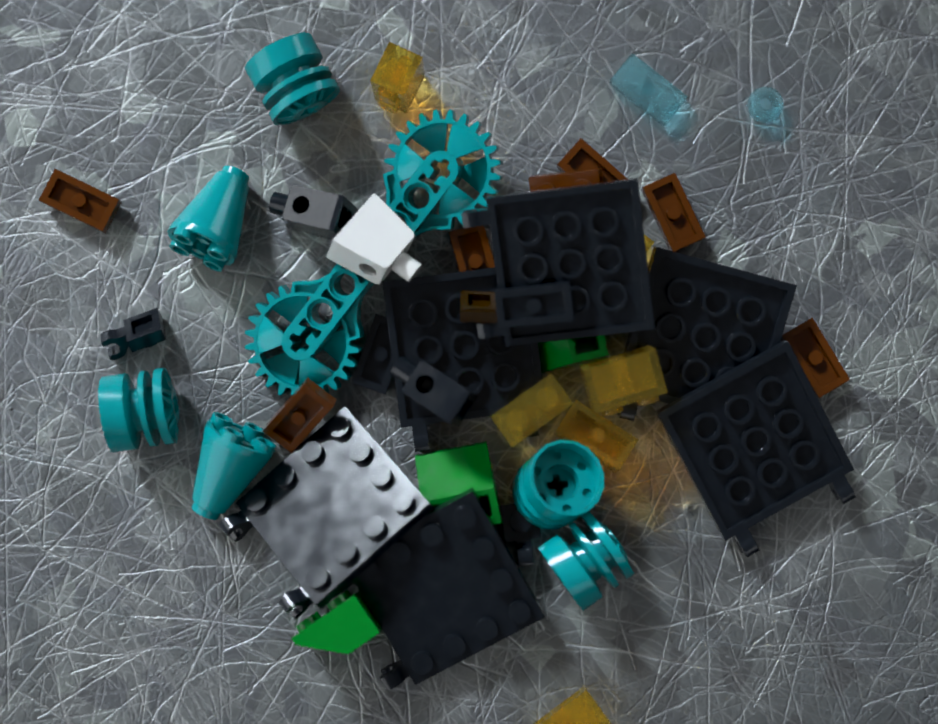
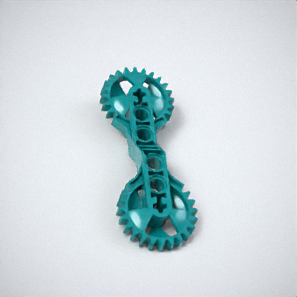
[245,109,503,396]

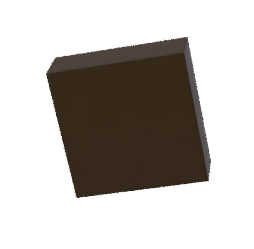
[460,291,498,323]

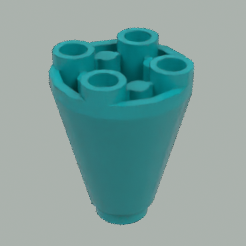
[167,165,250,271]
[191,412,276,520]

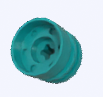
[245,32,340,126]
[98,368,180,453]
[512,439,604,530]
[538,511,634,611]

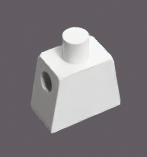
[326,193,422,284]

